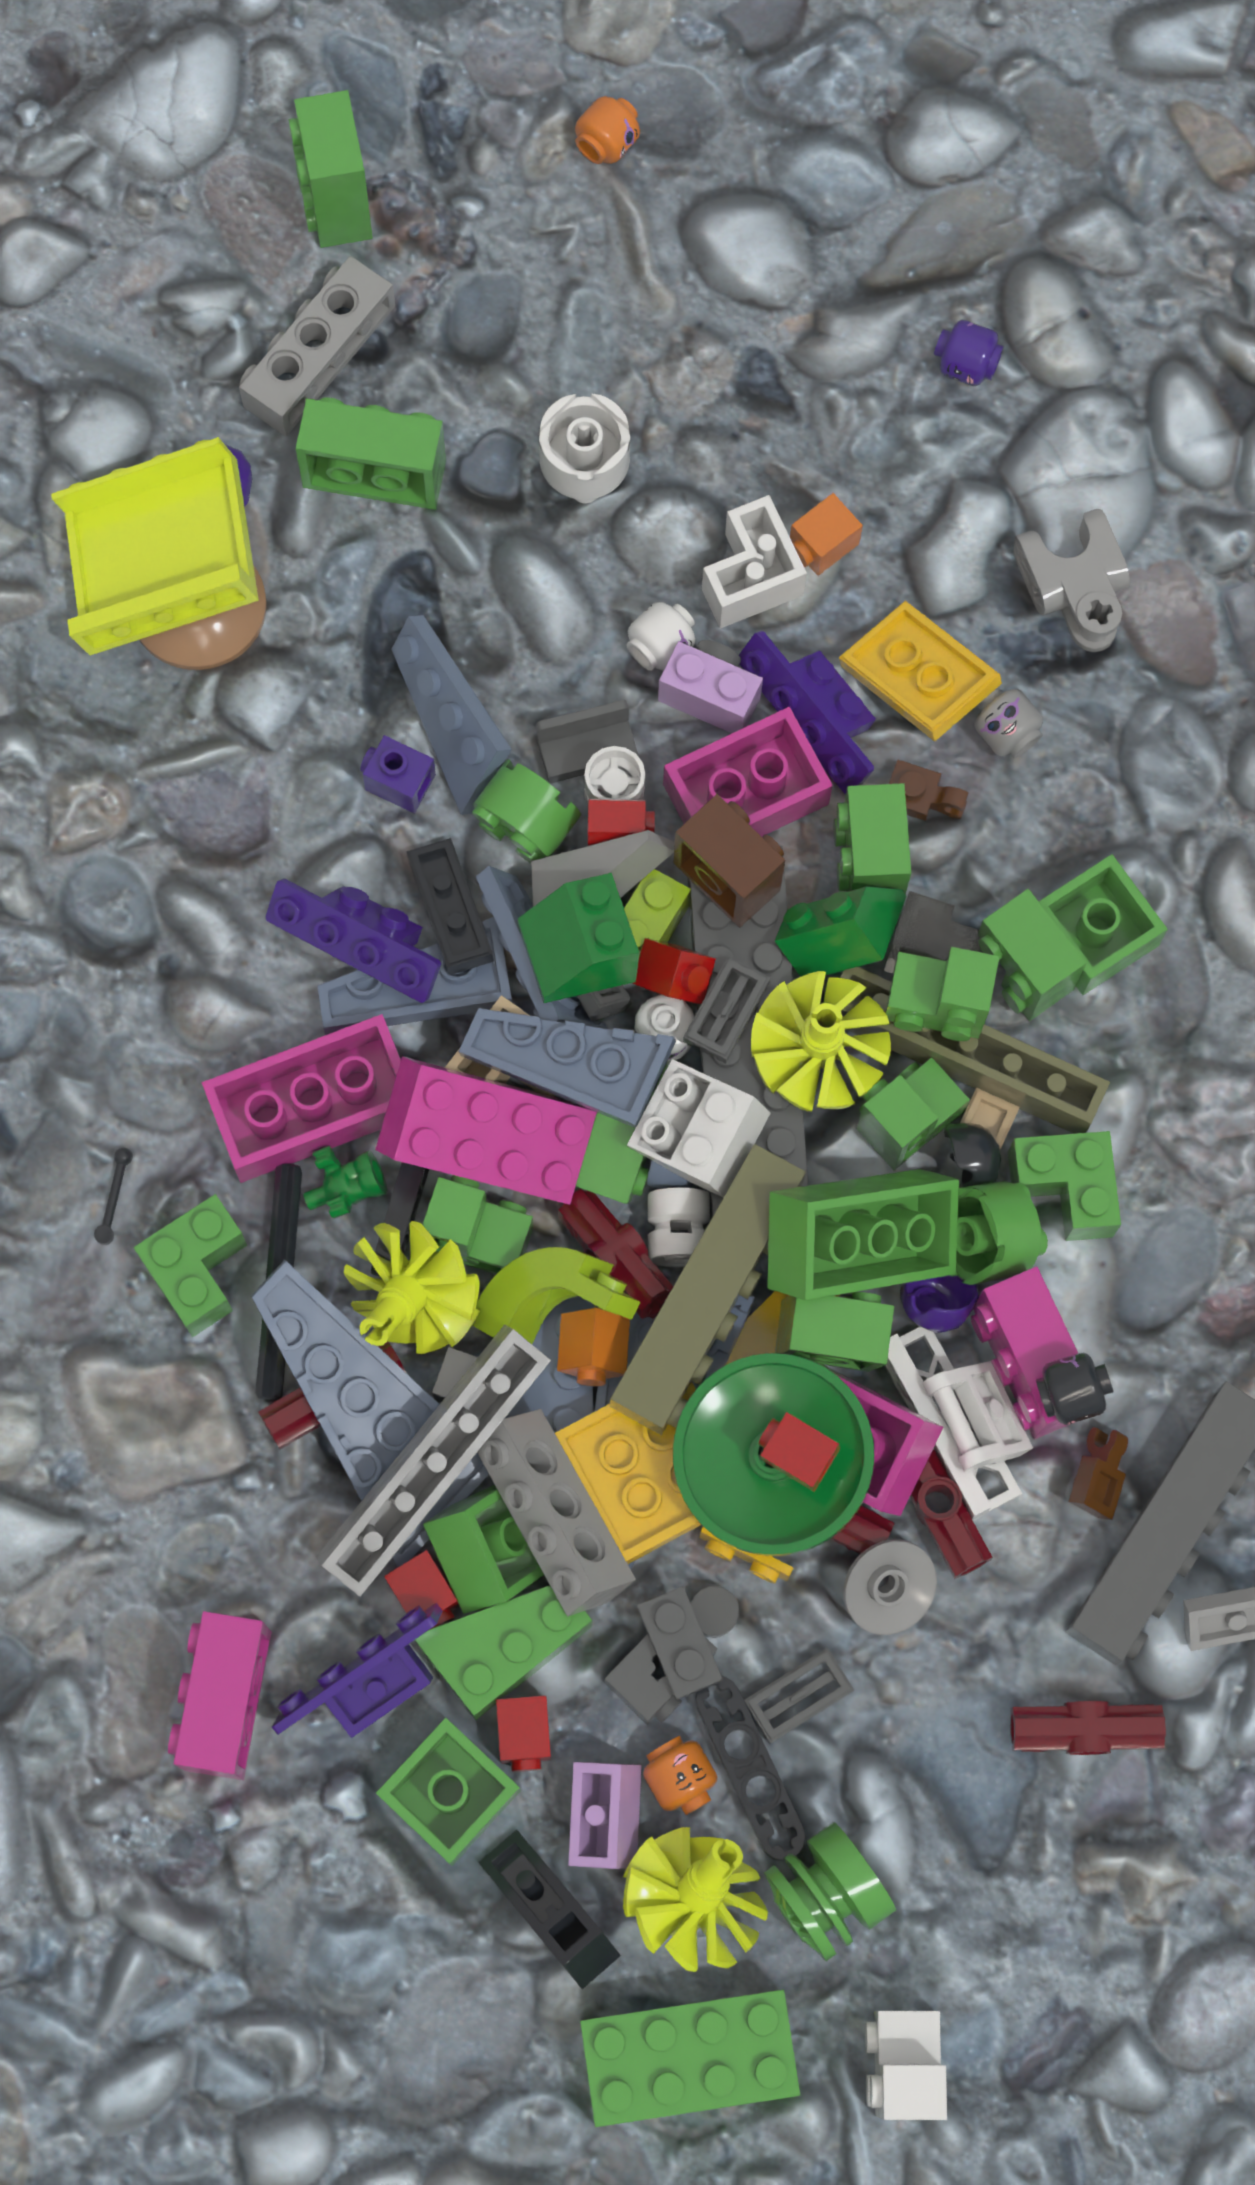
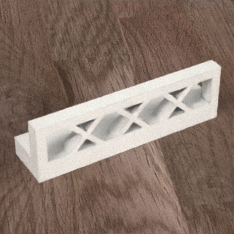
[884,1327,1022,1520]

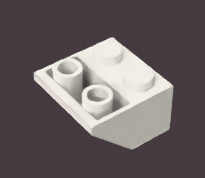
[627,1059,771,1198]

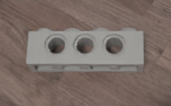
[239,256,395,437]
[477,1409,636,1617]

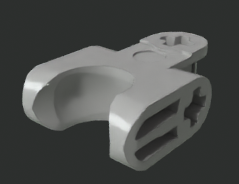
[1013,509,1130,652]

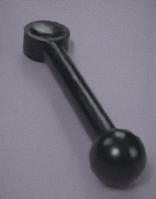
[94,1147,133,1245]

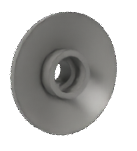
[843,1539,937,1635]

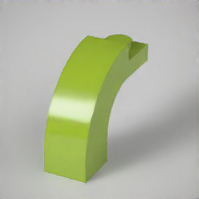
[473,1247,640,1344]

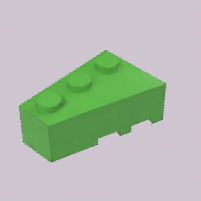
[576,1061,671,1204]
[414,1585,592,1720]

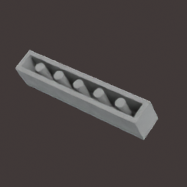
[316,1325,551,1597]

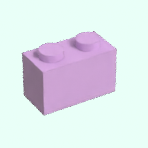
[658,641,763,733]
[568,1762,642,1869]

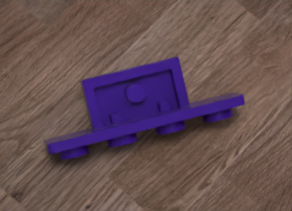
[739,631,876,795]
[265,878,441,1003]
[271,1603,443,1738]

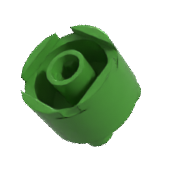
[472,759,581,864]
[951,1181,1048,1285]

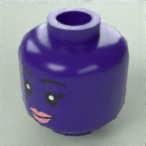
[934,320,1004,386]

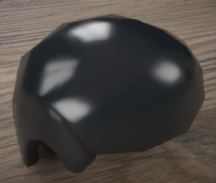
[944,1123,1001,1194]

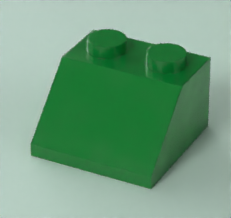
[517,873,639,1003]
[775,887,907,977]

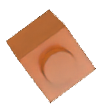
[790,493,863,576]
[557,1307,630,1386]

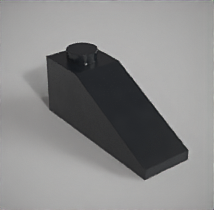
[478,1830,621,1989]

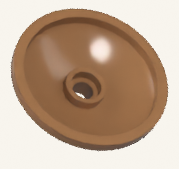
[139,565,267,670]

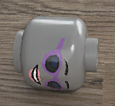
[974,688,1043,759]

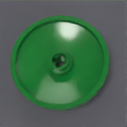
[673,1353,874,1556]

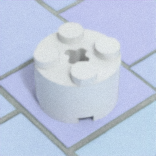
[539,394,630,504]

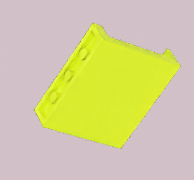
[51,437,259,656]

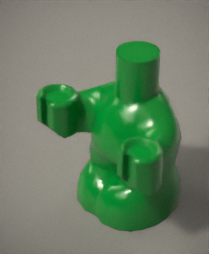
[304,1146,388,1219]

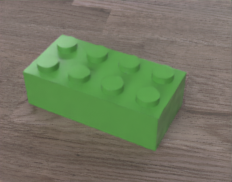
[767,1169,959,1301]
[580,1990,800,2127]

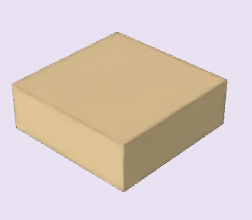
[960,1088,1020,1150]

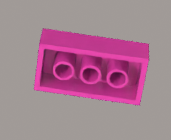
[201,1014,401,1183]
[375,1056,597,1205]

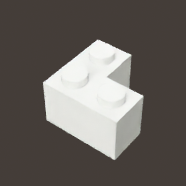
[702,495,807,629]
[865,2011,947,2120]

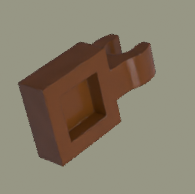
[889,759,969,821]
[1068,1427,1128,1520]

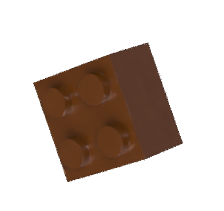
[673,794,785,928]

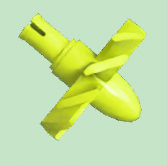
[750,971,891,1112]
[344,1221,480,1354]
[623,1827,768,1972]

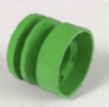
[763,1822,896,1962]

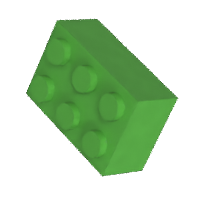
[288,90,373,248]
[295,397,446,510]

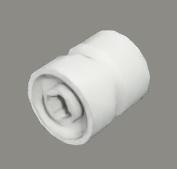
[584,746,646,809]
[648,1188,710,1267]

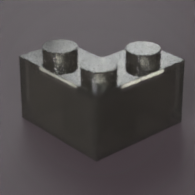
[884,891,983,976]

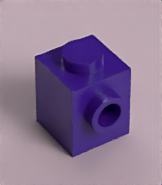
[360,735,436,814]

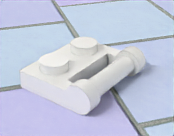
[922,1361,1033,1473]

